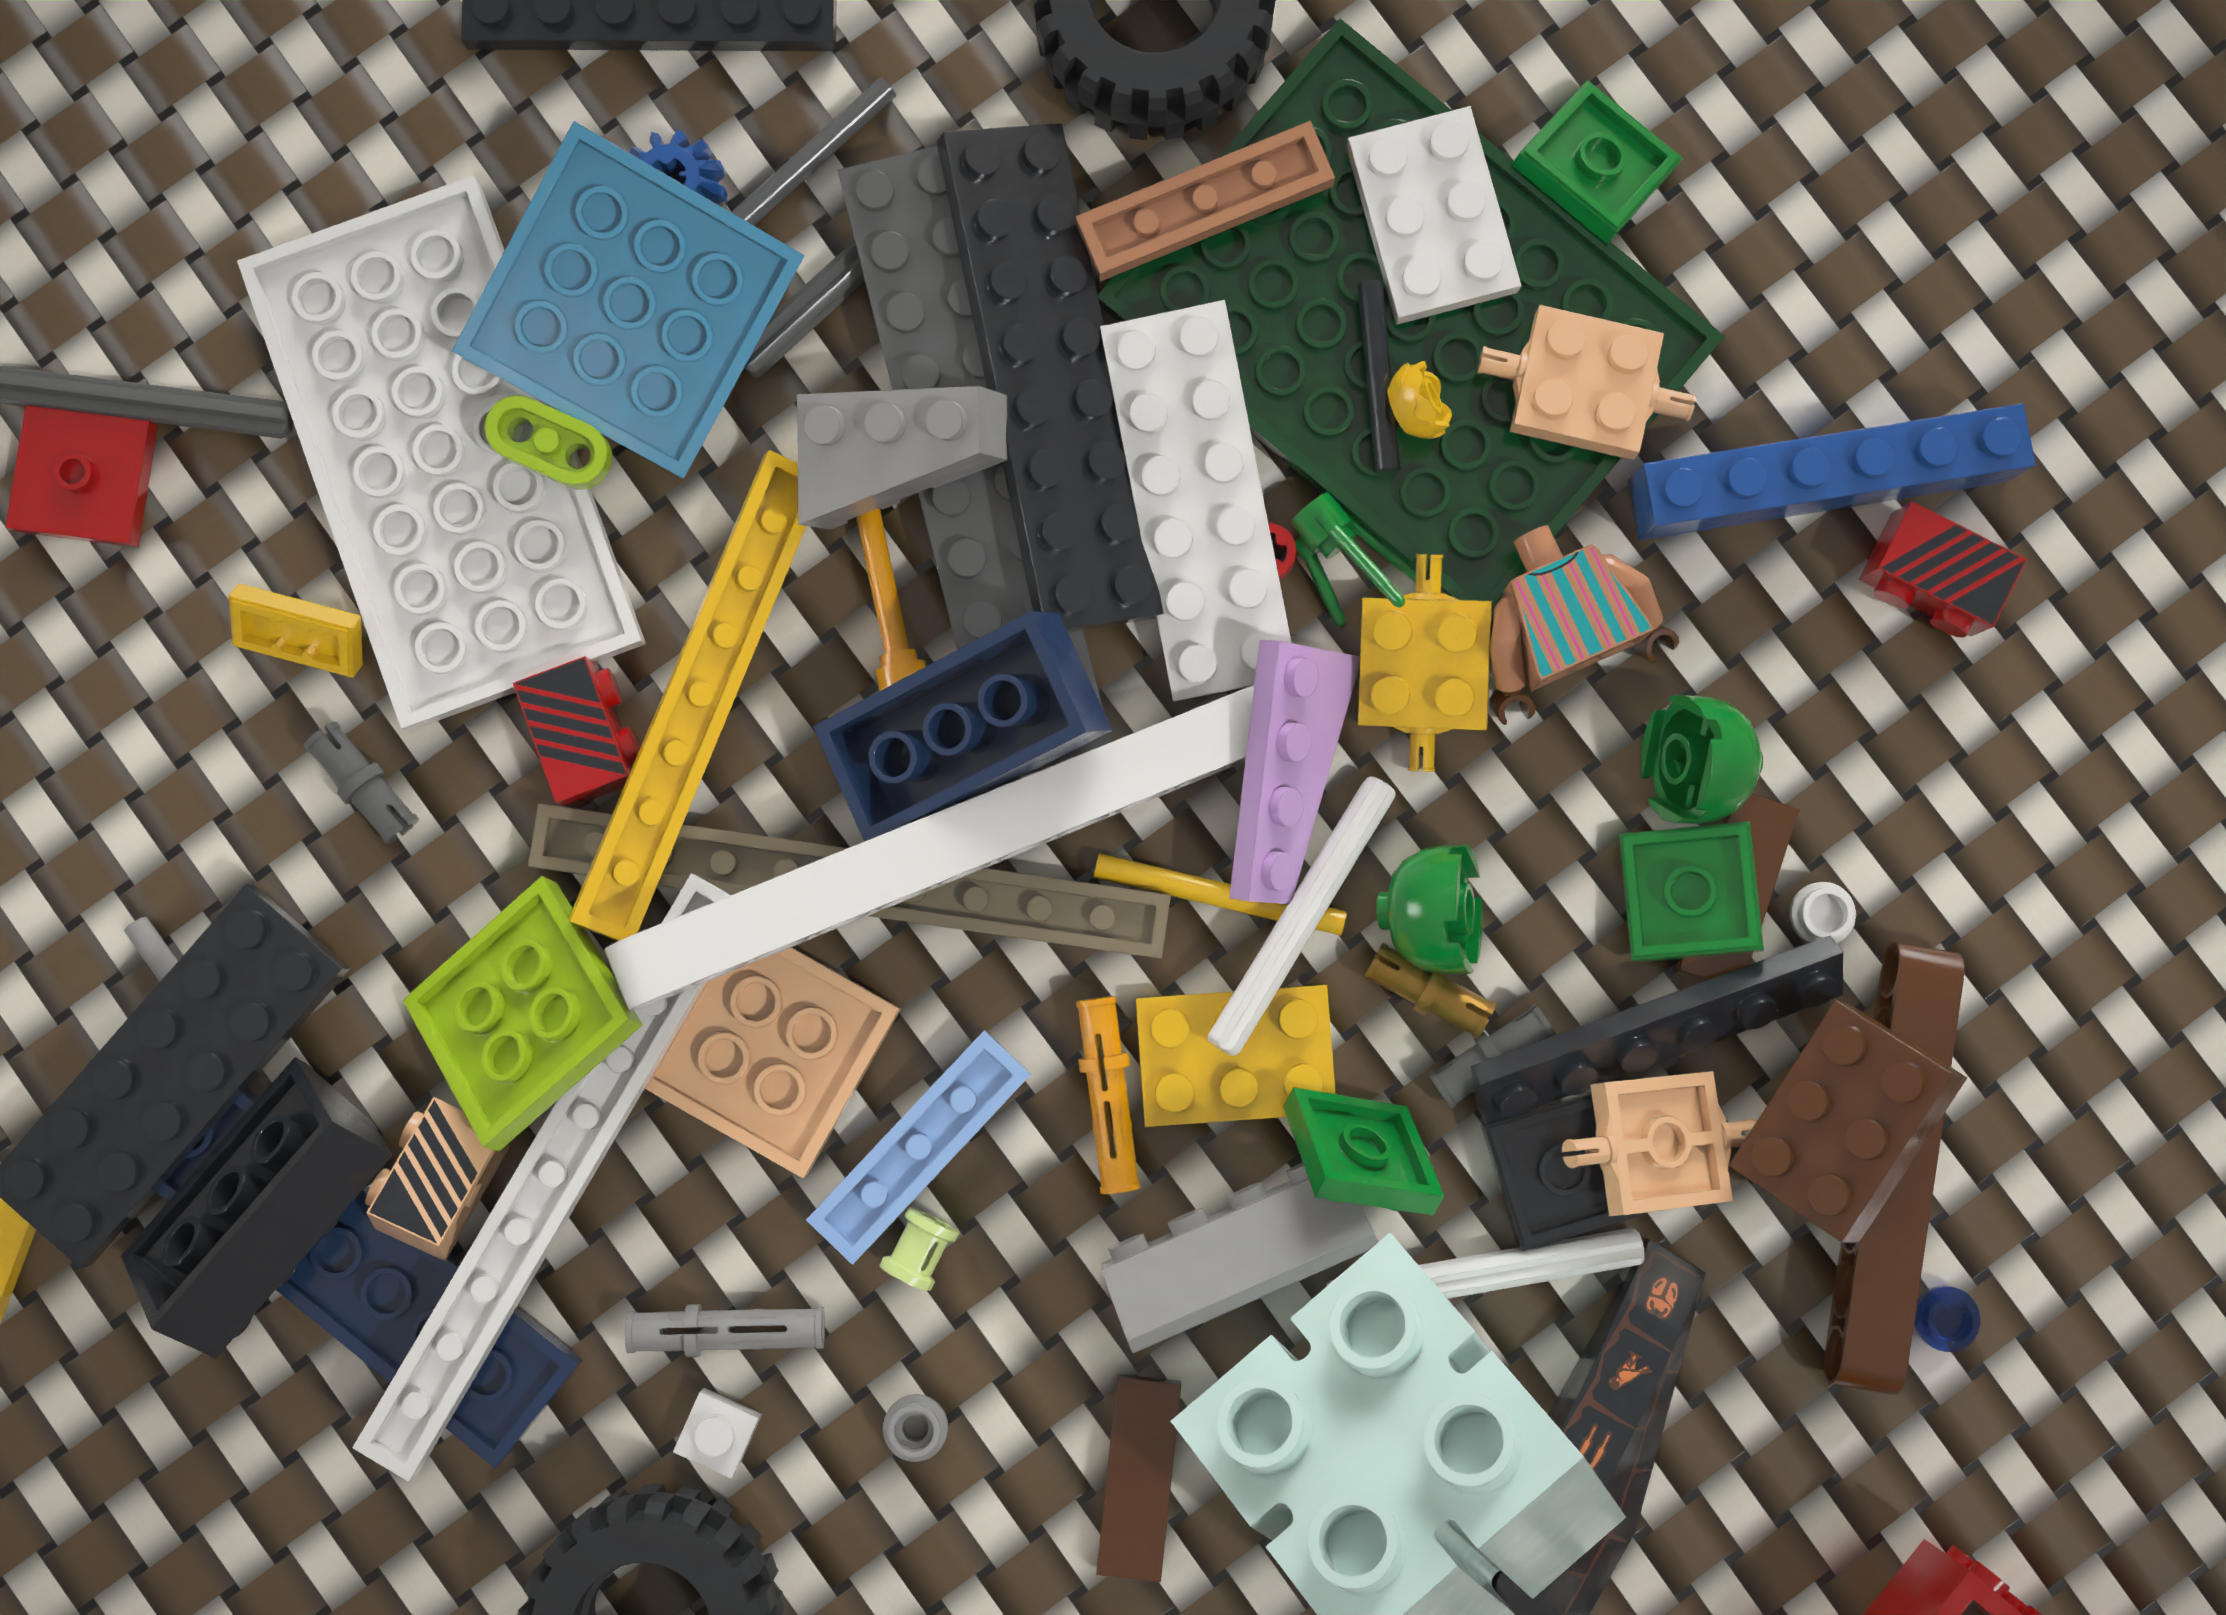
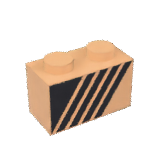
[365,1097,509,1262]

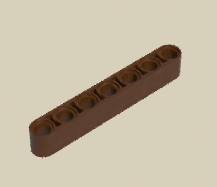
[1824,942,1965,1395]

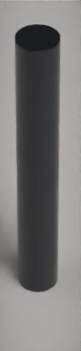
[1357,280,1401,473]

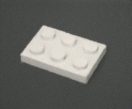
[1346,106,1522,325]

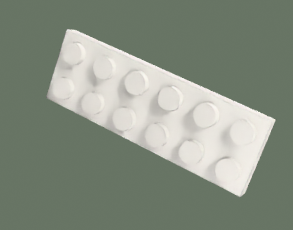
[1100,300,1292,701]

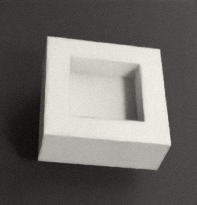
[673,1388,762,1479]

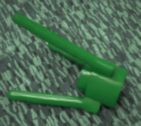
[1290,492,1416,628]

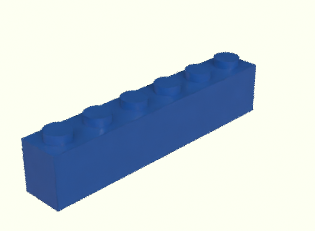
[1628,403,2036,541]

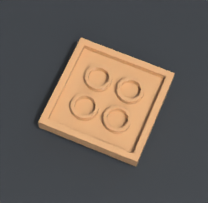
[645,947,901,1179]

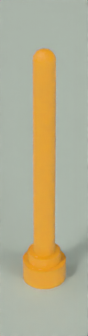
[856,508,926,691]

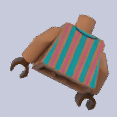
[1490,525,1679,725]

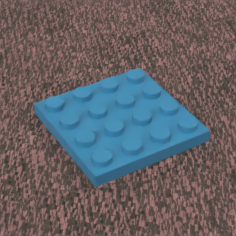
[452,121,805,479]

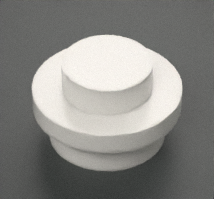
[1789,882,1856,943]

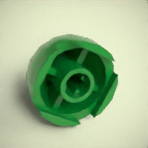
[1640,695,1763,824]
[1377,844,1483,974]

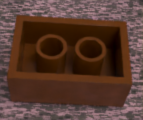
[1728,1000,1968,1243]

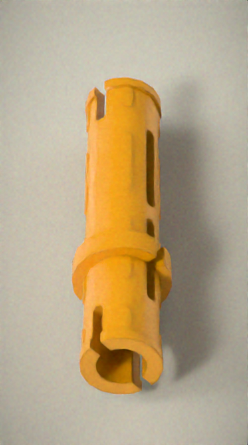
[1076,996,1141,1194]

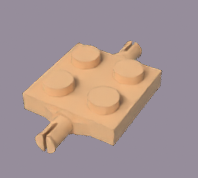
[1477,305,1696,460]
[1562,1071,1757,1216]

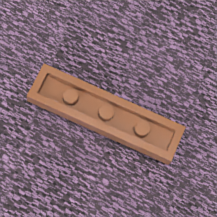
[1076,121,1335,281]

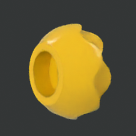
[1387,361,1452,439]

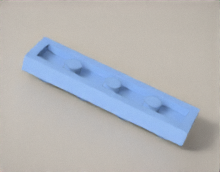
[806,1030,1031,1265]

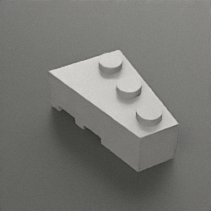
[797,386,1007,530]

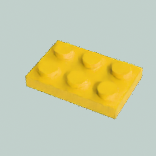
[1136,985,1336,1127]

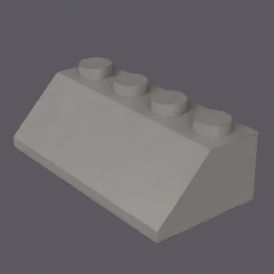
[1101,1162,1379,1353]

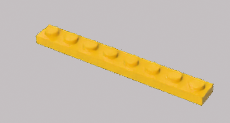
[568,450,806,941]

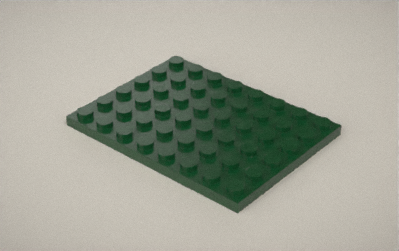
[1098,18,1725,609]

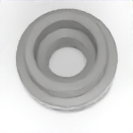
[883,1394,948,1462]

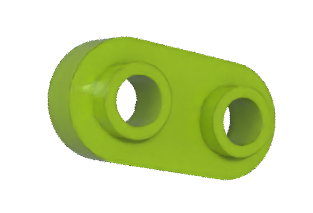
[485,395,612,490]

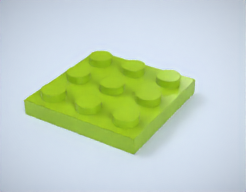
[403,876,643,1151]

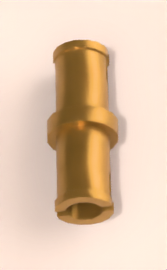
[1364,942,1497,1039]

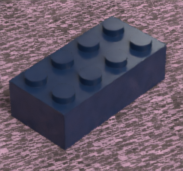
[813,611,1112,842]

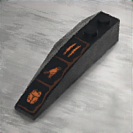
[1491,1239,1706,1615]

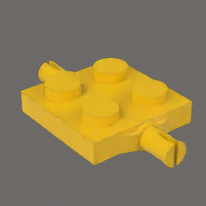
[1358,554,1493,772]

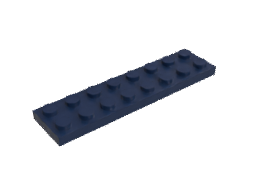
[156,1088,583,1468]

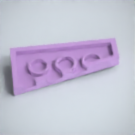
[1229,640,1360,904]

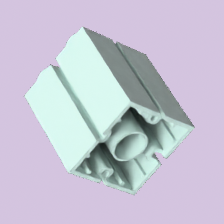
[1171,1233,1626,1615]

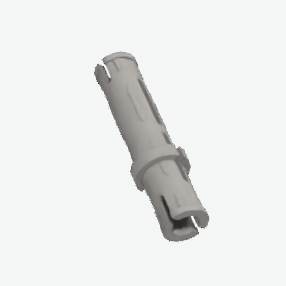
[625,1304,825,1357]

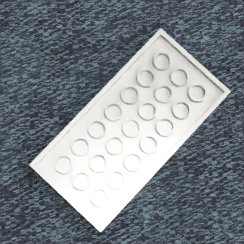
[237,175,646,732]

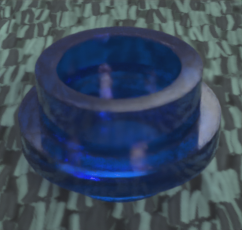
[1914,1285,1981,1352]

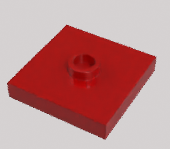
[5,405,158,548]

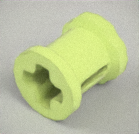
[879,1206,960,1291]

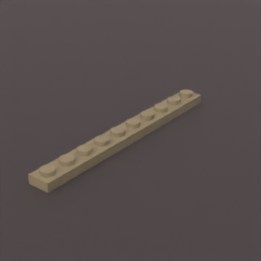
[528,803,1171,959]

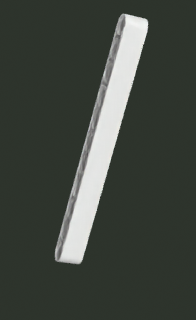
[604,686,1254,1011]

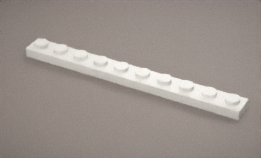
[352,873,731,1482]

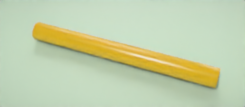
[1093,853,1347,936]

